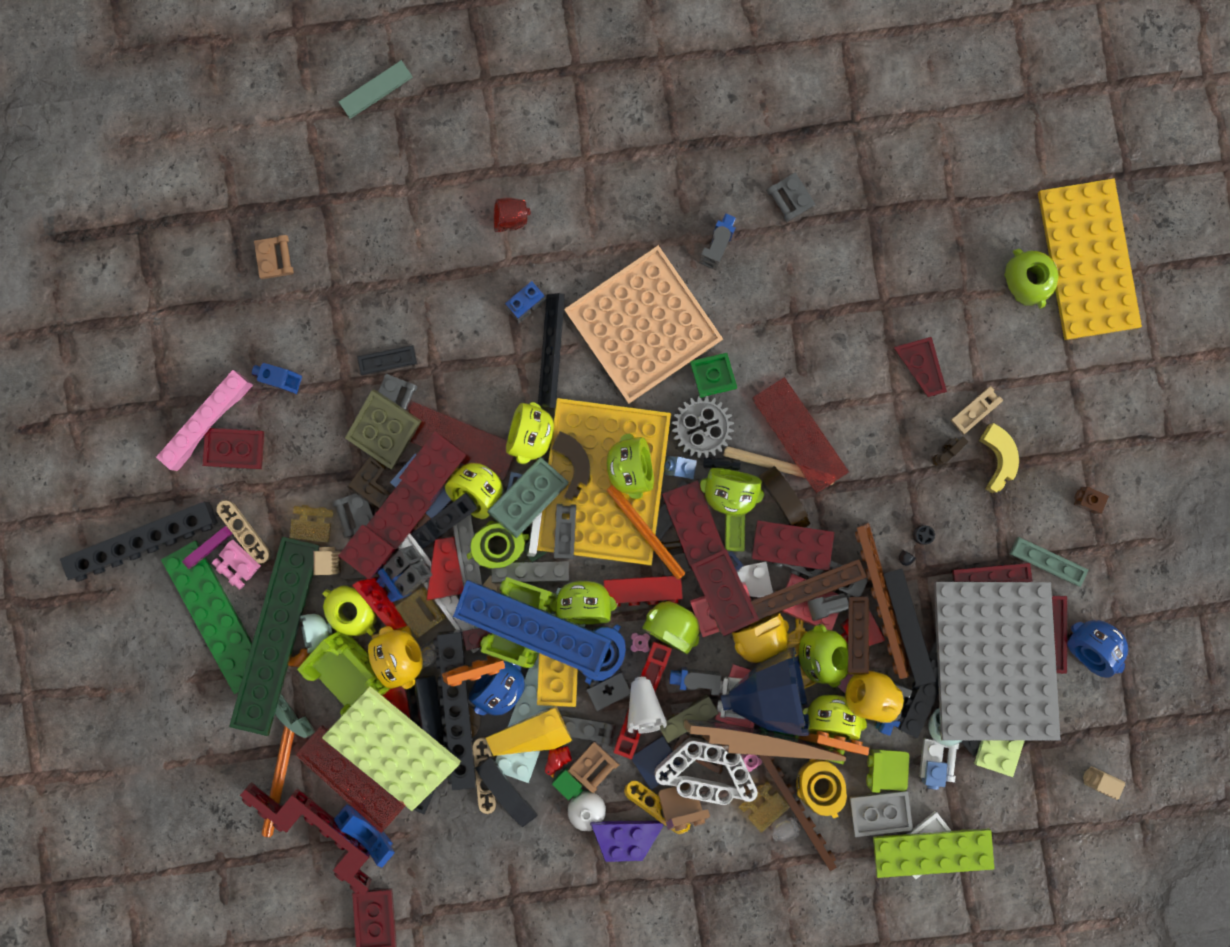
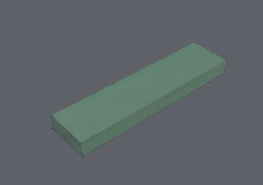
[339,60,413,119]
[1009,537,1088,587]

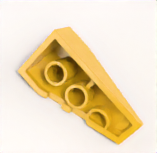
[486,706,572,756]

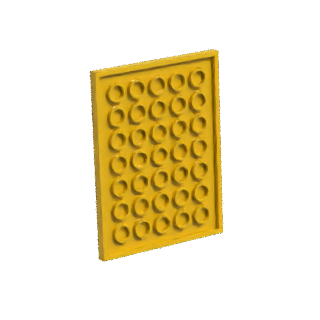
[537,398,671,565]

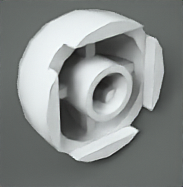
[567,791,606,831]

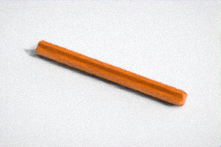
[607,485,685,579]
[261,725,294,837]

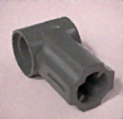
[807,593,849,621]

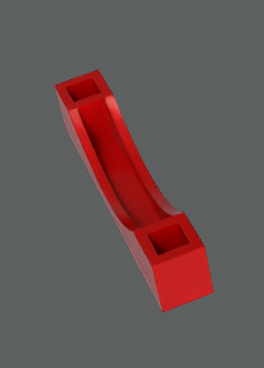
[613,640,672,760]

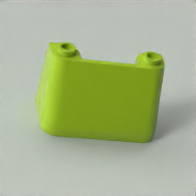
[480,577,557,668]
[297,632,390,716]

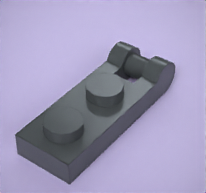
[554,504,576,559]
[562,715,616,744]

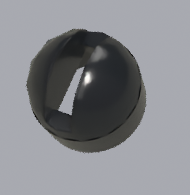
[899,549,916,566]

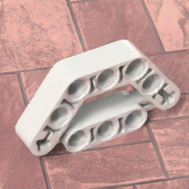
[654,738,758,805]

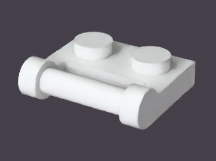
[919,738,959,782]

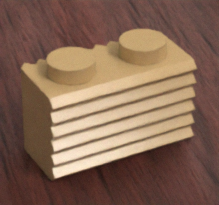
[314,547,341,575]
[1083,766,1125,800]

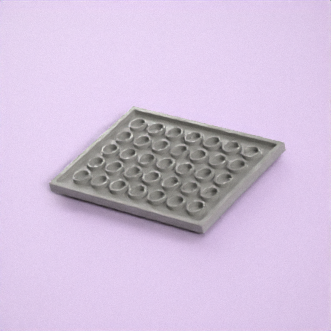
[934,582,1061,740]

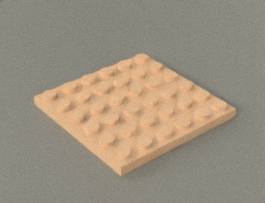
[564,245,723,404]

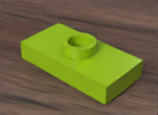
[725,514,745,551]

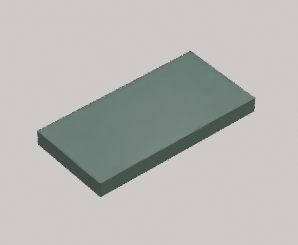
[487,457,569,538]

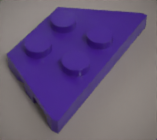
[590,821,664,862]

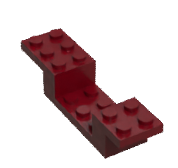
[338,432,467,580]
[240,782,372,895]

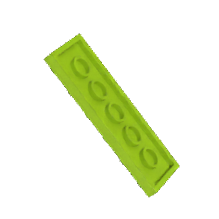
[873,828,994,878]

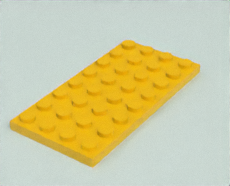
[1038,178,1142,341]

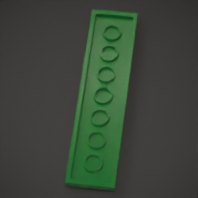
[161,541,252,694]

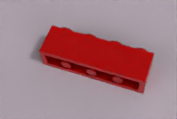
[604,575,682,607]

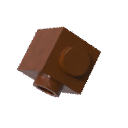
[1074,487,1109,514]

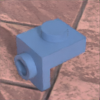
[664,456,696,479]
[922,760,947,790]

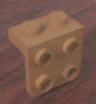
[658,783,710,831]

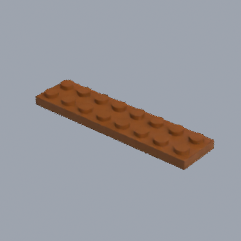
[855,523,911,679]

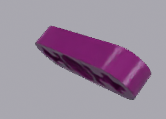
[182,526,233,569]

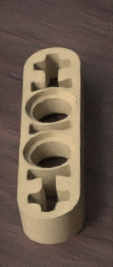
[217,501,271,563]
[473,737,497,814]

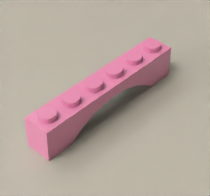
[156,370,253,471]

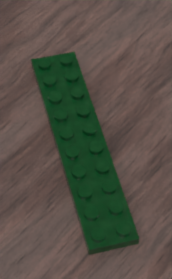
[229,537,321,736]

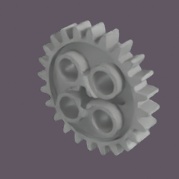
[672,396,734,458]

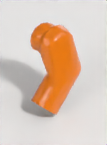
[288,649,310,667]

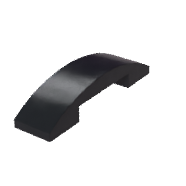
[411,493,478,549]
[475,756,538,828]

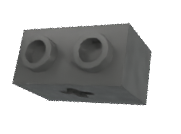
[587,671,631,711]

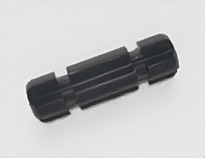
[703,457,741,470]

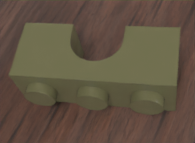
[660,694,719,743]

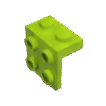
[866,749,909,793]

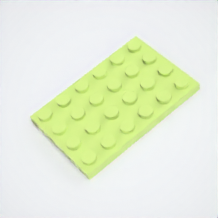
[322,686,461,811]

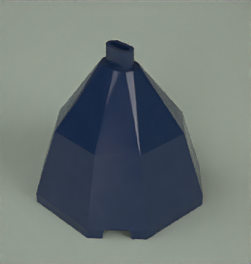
[721,647,810,736]

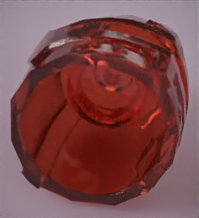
[494,198,531,232]

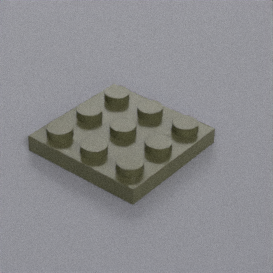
[345,389,421,470]

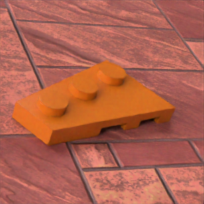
[442,655,505,686]
[798,731,869,755]

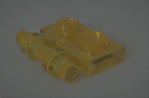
[289,505,333,543]
[739,781,790,833]

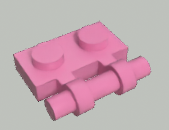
[212,540,261,590]

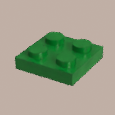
[690,353,737,398]

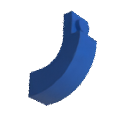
[334,804,395,868]

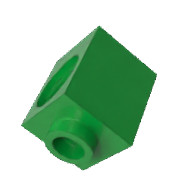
[552,767,582,801]

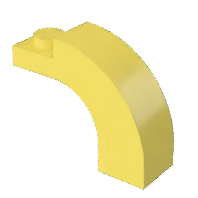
[979,423,1019,493]

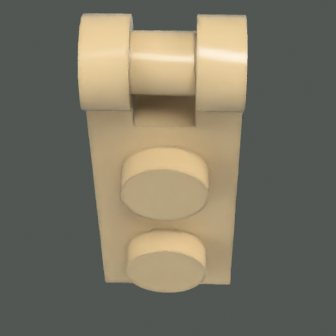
[950,386,1003,435]

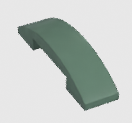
[275,694,316,738]

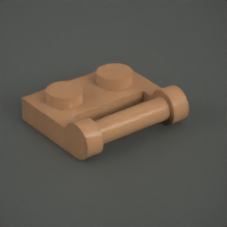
[254,235,294,279]
[568,741,620,793]

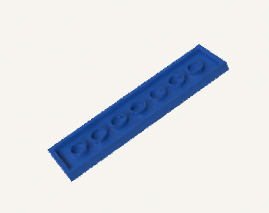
[453,580,612,677]

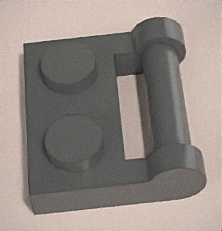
[766,172,815,223]
[379,374,418,410]
[332,493,374,538]

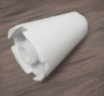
[627,677,667,733]

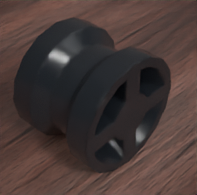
[913,525,935,545]

